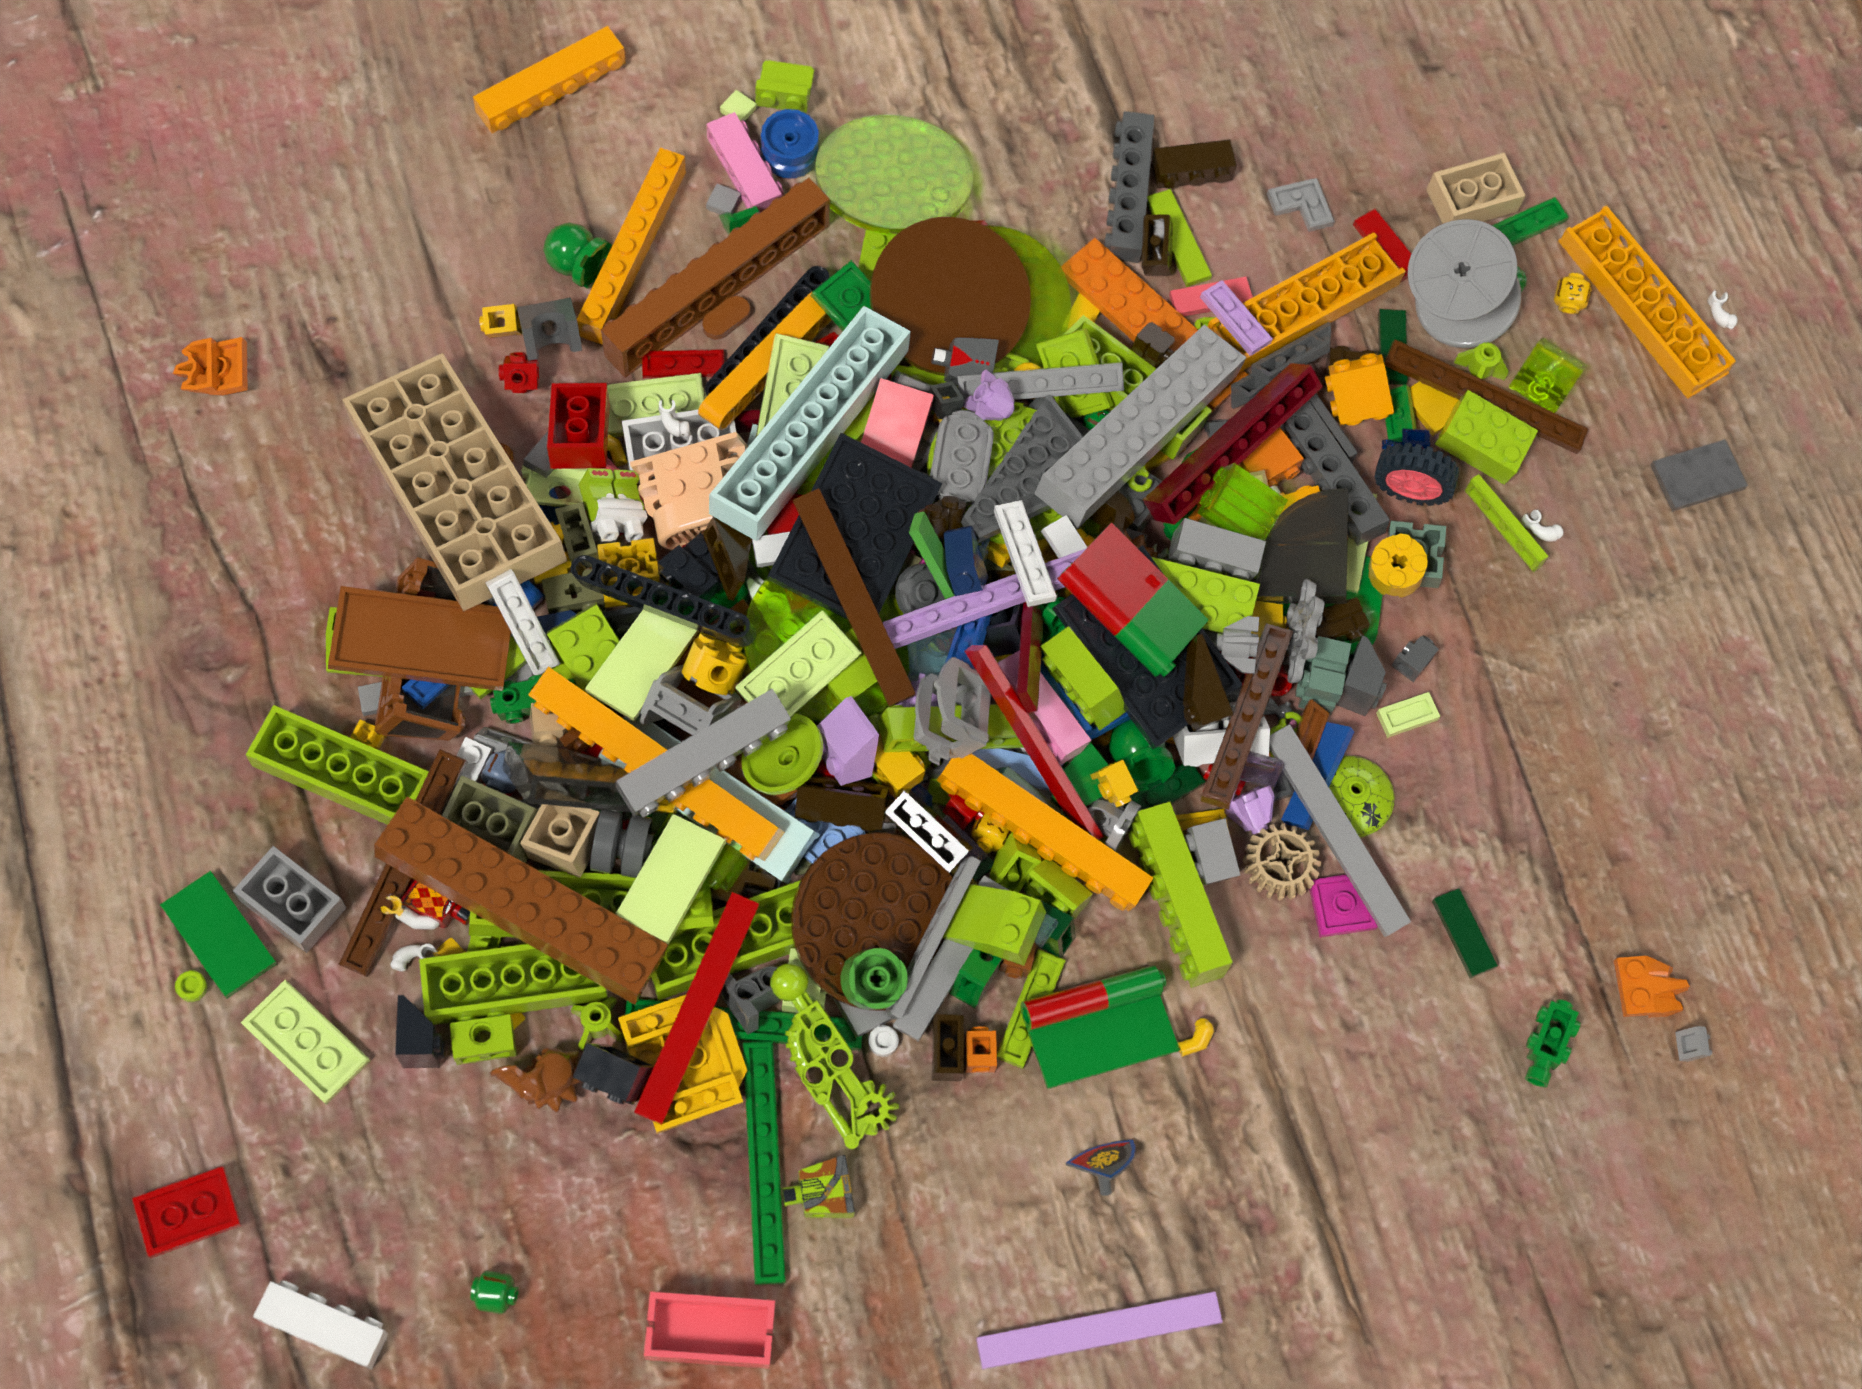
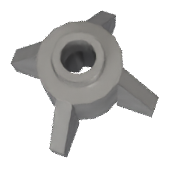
[1216,616,1259,674]

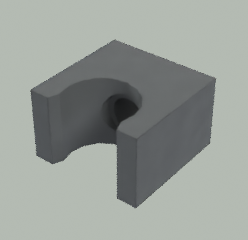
[517,297,582,361]

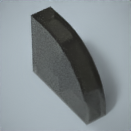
[1250,488,1349,604]
[503,742,631,812]

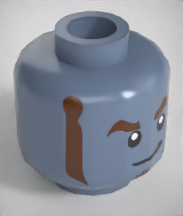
[481,750,523,794]

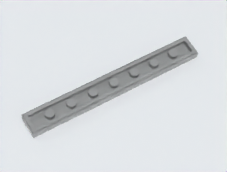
[1269,724,1411,937]

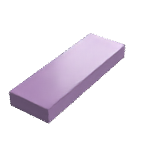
[1200,280,1273,356]

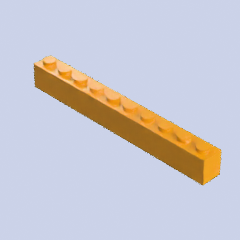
[528,667,785,861]

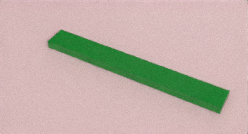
[625,999,862,1051]
[743,1041,785,1286]

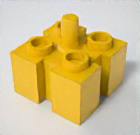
[597,538,660,608]

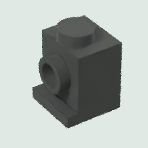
[1391,636,1439,683]

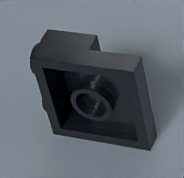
[658,533,723,601]

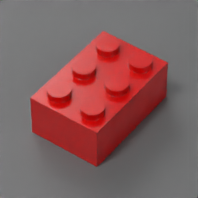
[547,383,610,469]

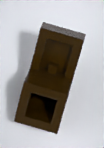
[1090,491,1135,536]
[711,858,779,907]

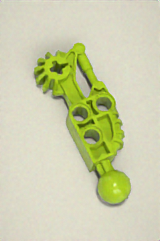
[770,964,899,1149]

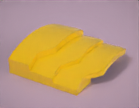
[618,995,747,1134]

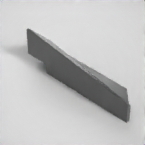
[1231,322,1331,409]

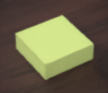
[720,90,757,122]

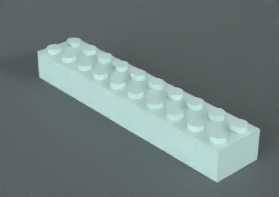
[709,306,911,541]

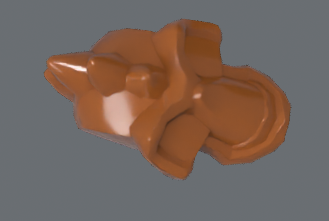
[490,1048,582,1112]

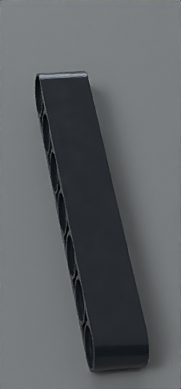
[705,266,829,398]
[571,555,756,647]

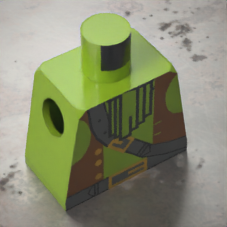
[782,1155,855,1218]

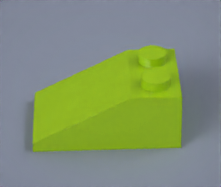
[943,884,1046,966]

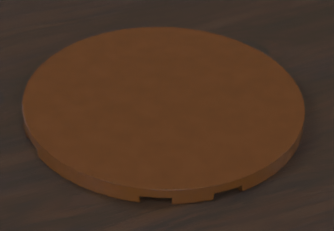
[870,217,1031,376]
[791,833,953,1011]

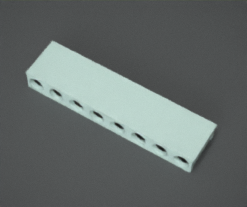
[598,716,820,884]

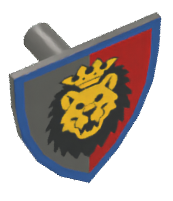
[1065,1140,1136,1196]

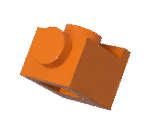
[965,1026,997,1073]

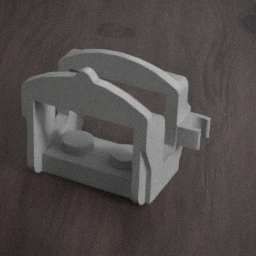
[914,657,991,765]
[639,665,742,735]

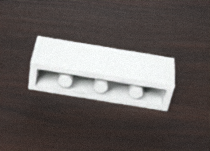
[253,1280,388,1370]

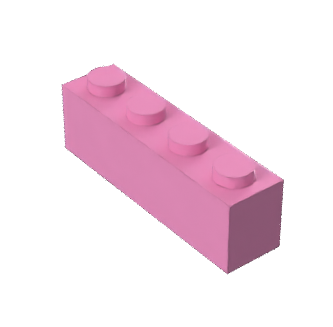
[707,112,784,213]
[998,651,1091,765]

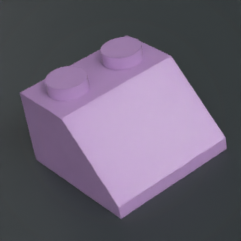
[817,696,879,785]

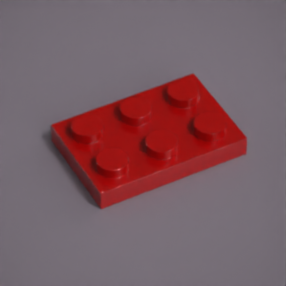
[132,1166,242,1258]

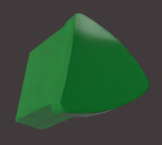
[719,206,760,236]

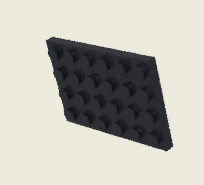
[767,433,942,620]
[1052,545,1243,749]

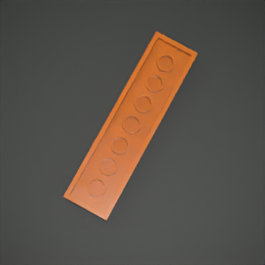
[1058,238,1248,413]

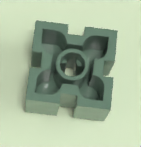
[1387,521,1446,588]
[1295,636,1351,715]

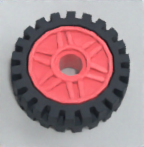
[1374,443,1459,506]

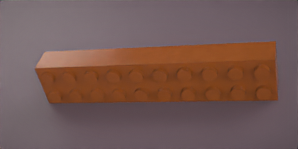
[601,178,830,378]
[374,796,668,1005]

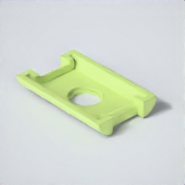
[521,466,587,510]

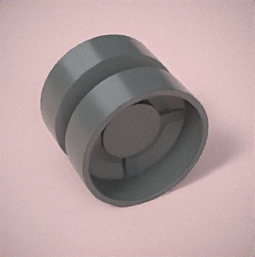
[590,809,654,878]

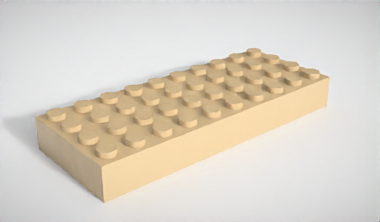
[342,353,567,611]

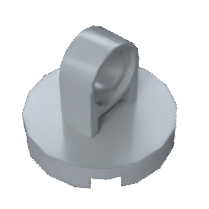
[1088,800,1141,852]

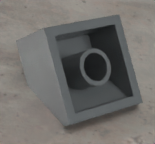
[1336,636,1387,716]

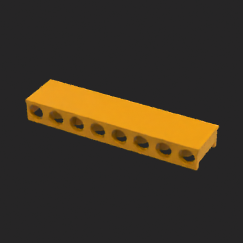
[1558,205,1736,399]
[1207,233,1406,373]

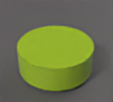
[175,970,207,1002]

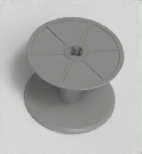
[1408,219,1521,348]

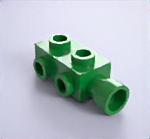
[490,675,576,724]
[1525,999,1581,1088]

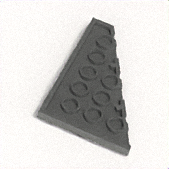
[961,395,1083,543]

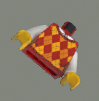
[381,880,470,930]

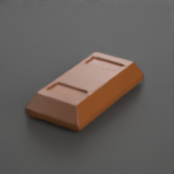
[1296,699,1330,760]

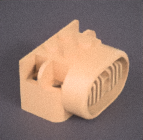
[630,432,749,550]

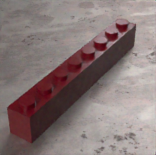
[1143,363,1323,525]

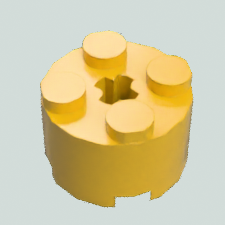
[1369,533,1428,598]

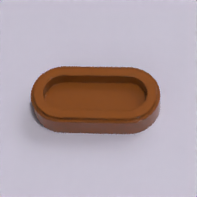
[702,296,750,340]

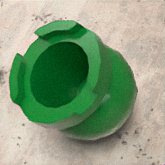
[543,222,613,289]
[1109,719,1175,791]

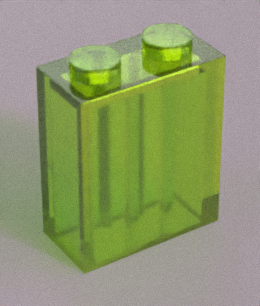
[1197,463,1288,541]

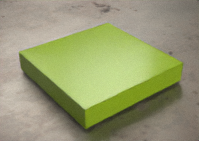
[826,629,878,703]

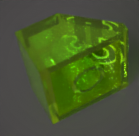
[1509,337,1588,413]

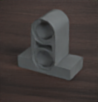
[720,966,781,1034]

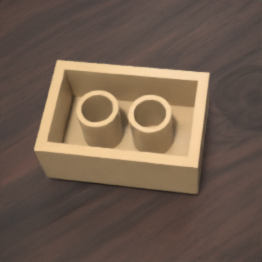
[1426,153,1526,224]

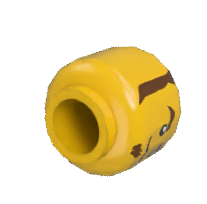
[1554,273,1591,314]
[971,814,1011,852]

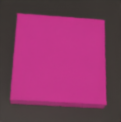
[1309,875,1378,937]

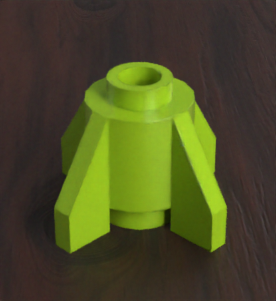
[1454,342,1508,380]
[571,996,624,1051]

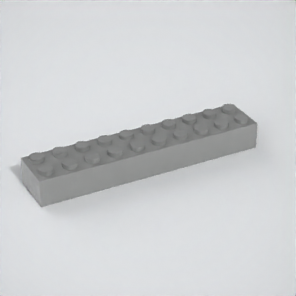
[1034,325,1246,529]

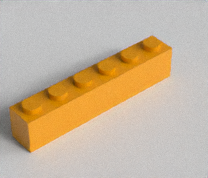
[473,26,626,134]

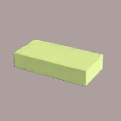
[1376,692,1440,738]

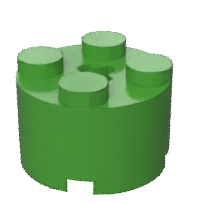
[841,948,907,1010]

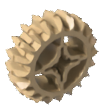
[1242,823,1321,901]

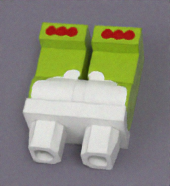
[578,468,647,542]

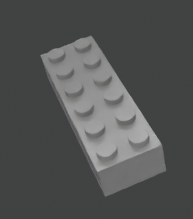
[616,688,791,818]

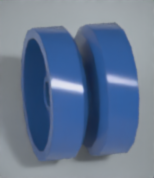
[761,109,819,179]

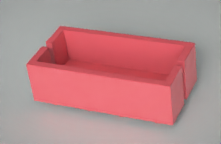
[644,1292,775,1369]

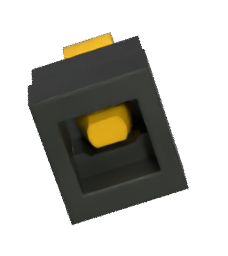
[929,381,964,423]

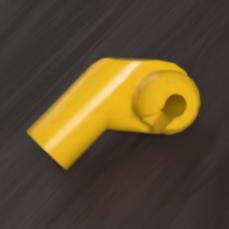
[607,434,627,467]
[1178,1018,1214,1057]

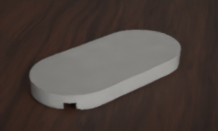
[930,410,993,507]

